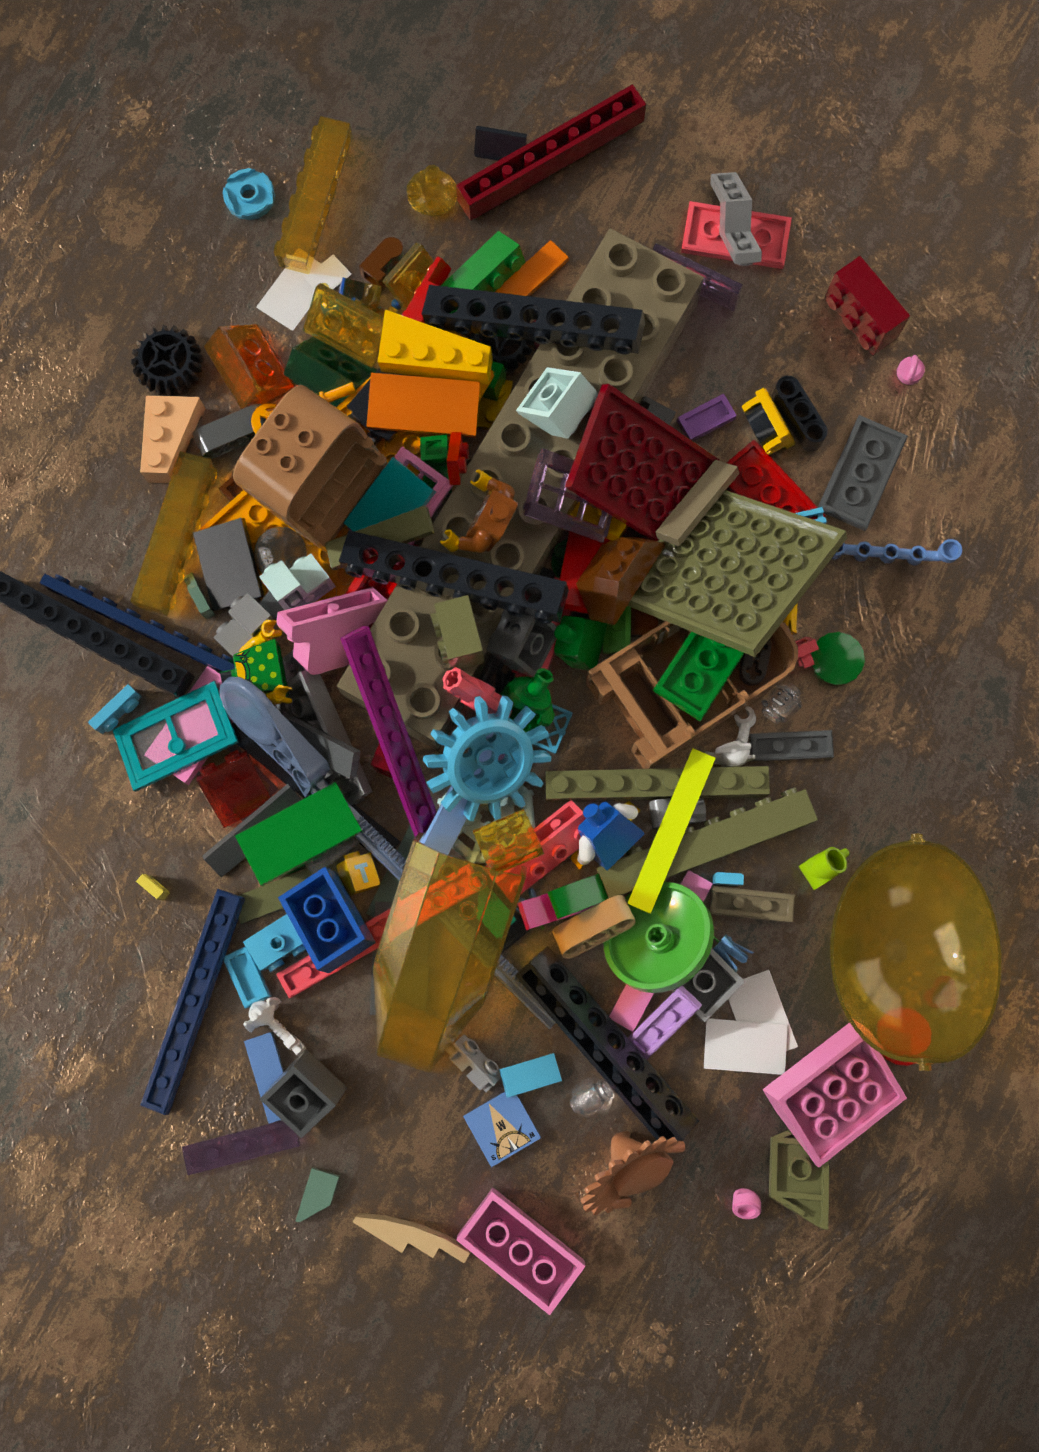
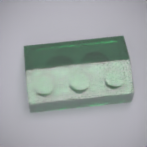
[283,333,378,407]

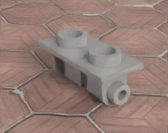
[446,1034,501,1092]

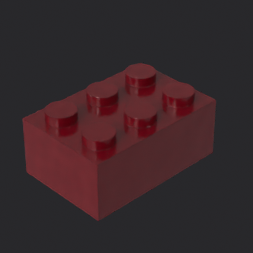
[825,256,910,356]

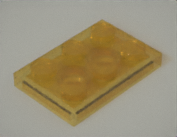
[303,283,384,368]

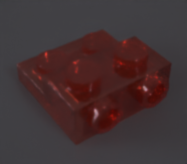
[197,750,271,828]

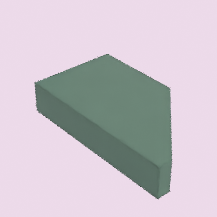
[183,572,215,619]
[296,1167,340,1223]

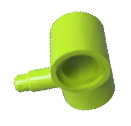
[798,847,849,890]

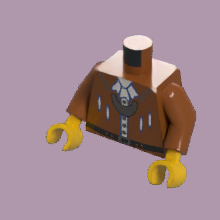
[440,469,518,553]

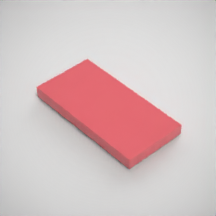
[681,201,792,269]

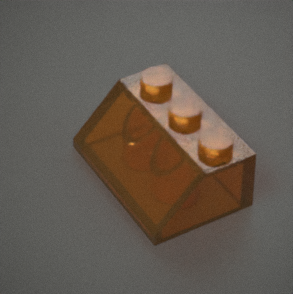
[204,324,296,409]

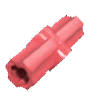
[442,667,512,717]

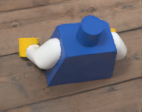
[570,801,645,871]

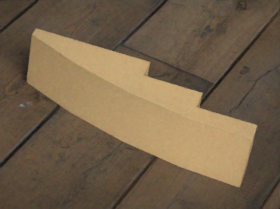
[353,1213,470,1263]

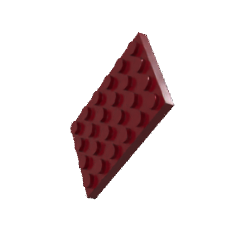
[565,384,720,541]

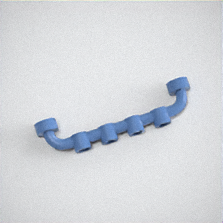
[832,539,962,566]

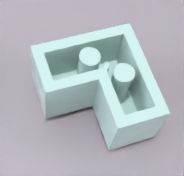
[259,553,336,610]

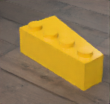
[378,310,493,385]

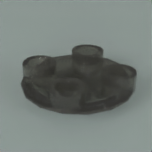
[254,527,307,574]

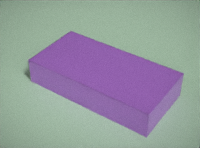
[677,394,737,441]

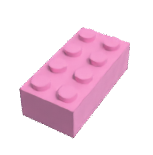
[456,1187,585,1315]

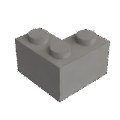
[213,593,279,657]

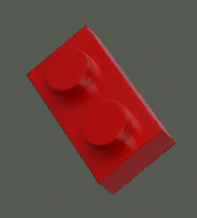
[447,432,469,485]

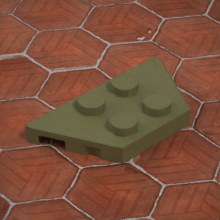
[769,1130,829,1230]

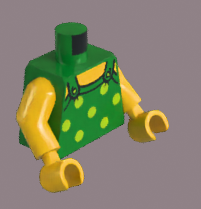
[220,620,292,705]

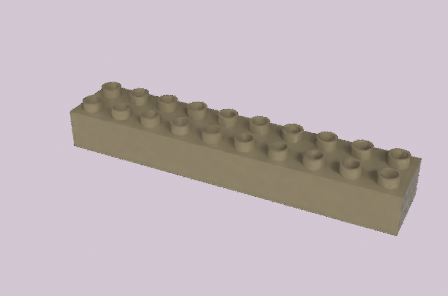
[337,228,704,751]

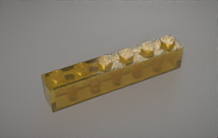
[274,116,353,274]
[130,451,217,616]

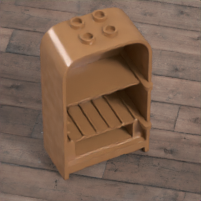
[233,385,388,553]
[586,621,798,769]

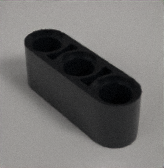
[772,375,828,452]

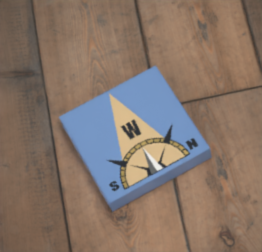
[463,1091,541,1167]

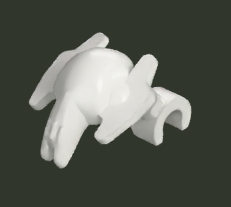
[705,706,756,767]
[243,997,306,1056]

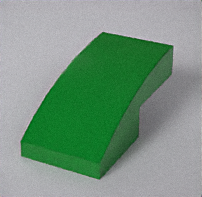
[420,434,452,493]
[547,873,609,919]

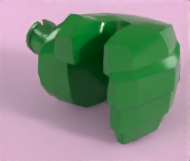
[500,668,555,733]

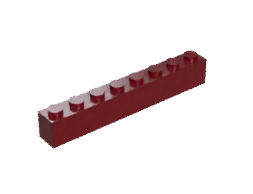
[456,84,646,221]

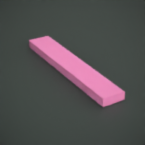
[609,870,713,1032]

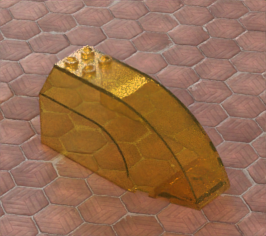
[373,832,527,1073]

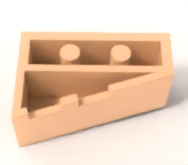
[140,396,206,483]

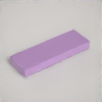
[628,986,702,1060]

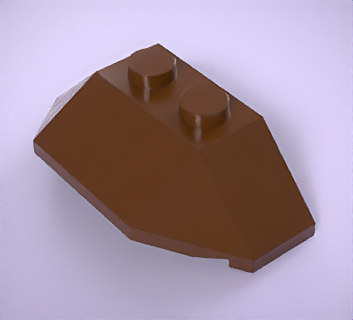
[576,537,665,625]

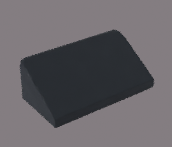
[474,126,527,161]

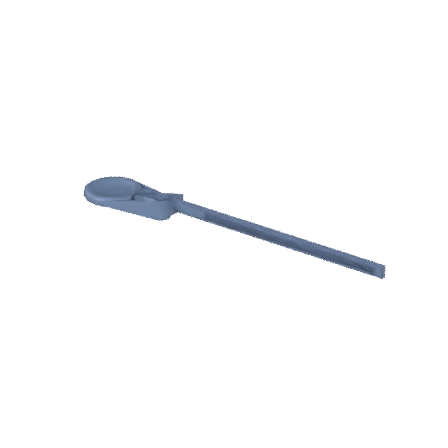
[220,676,556,1029]

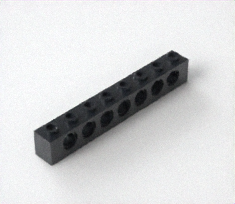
[421,285,645,355]
[338,530,569,624]
[0,571,195,698]
[515,946,699,1141]

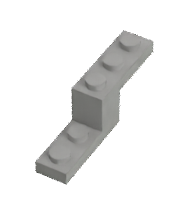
[711,172,762,266]

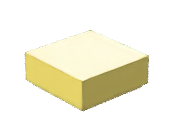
[136,874,170,901]

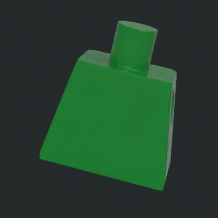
[554,615,607,671]

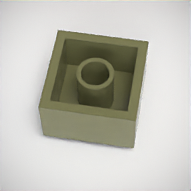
[431,595,484,670]

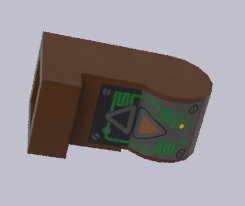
[359,237,404,292]

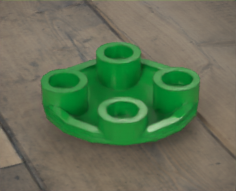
[811,632,865,685]

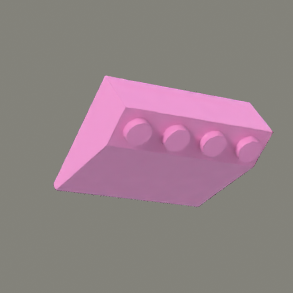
[762,1022,907,1167]

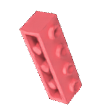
[483,800,586,903]

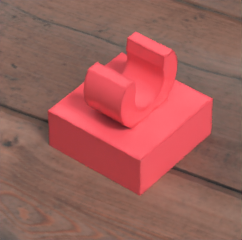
[795,637,819,669]

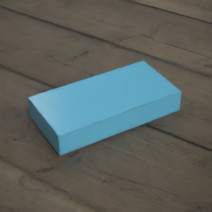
[223,946,272,1009]
[499,1053,562,1098]

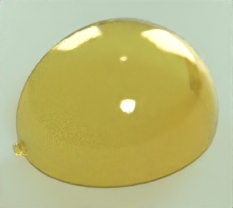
[830,833,1001,1071]

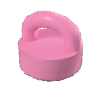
[897,355,925,385]
[732,1188,761,1219]

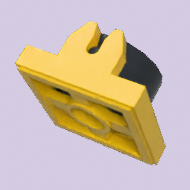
[742,387,796,455]

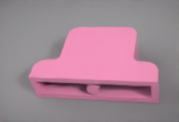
[277,587,388,675]

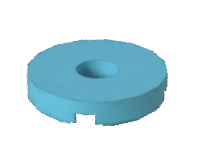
[223,168,275,220]

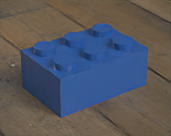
[278,867,376,973]

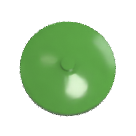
[603,882,714,993]

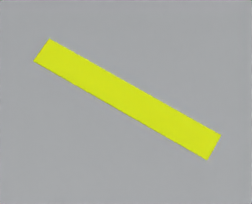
[627,748,716,913]

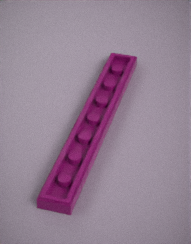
[340,626,437,841]

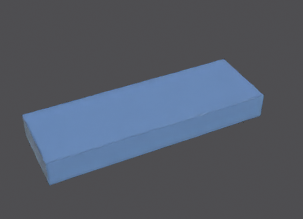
[244,1032,284,1124]

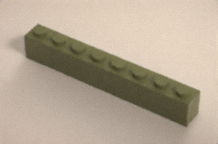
[545,766,770,803]
[596,787,818,898]

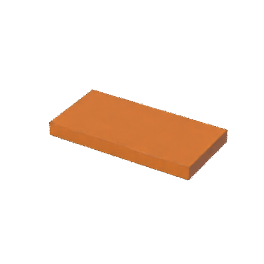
[367,373,480,438]

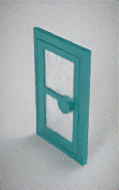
[113,681,239,792]

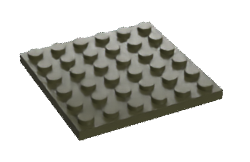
[627,490,847,657]

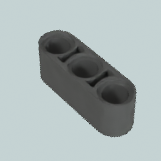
[192,404,266,460]

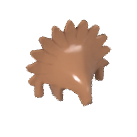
[580,1131,685,1215]

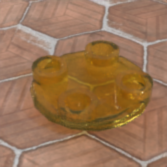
[406,165,457,216]

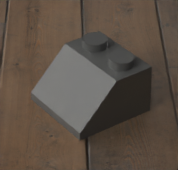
[260,1049,347,1138]

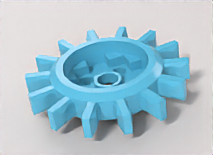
[423,695,552,821]

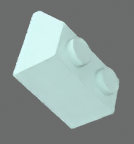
[516,367,598,439]

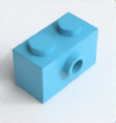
[243,914,306,973]

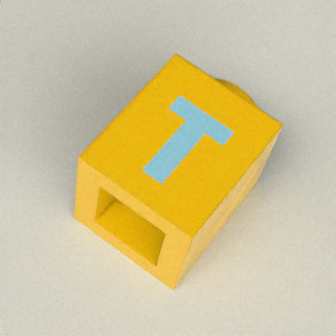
[336,851,380,896]

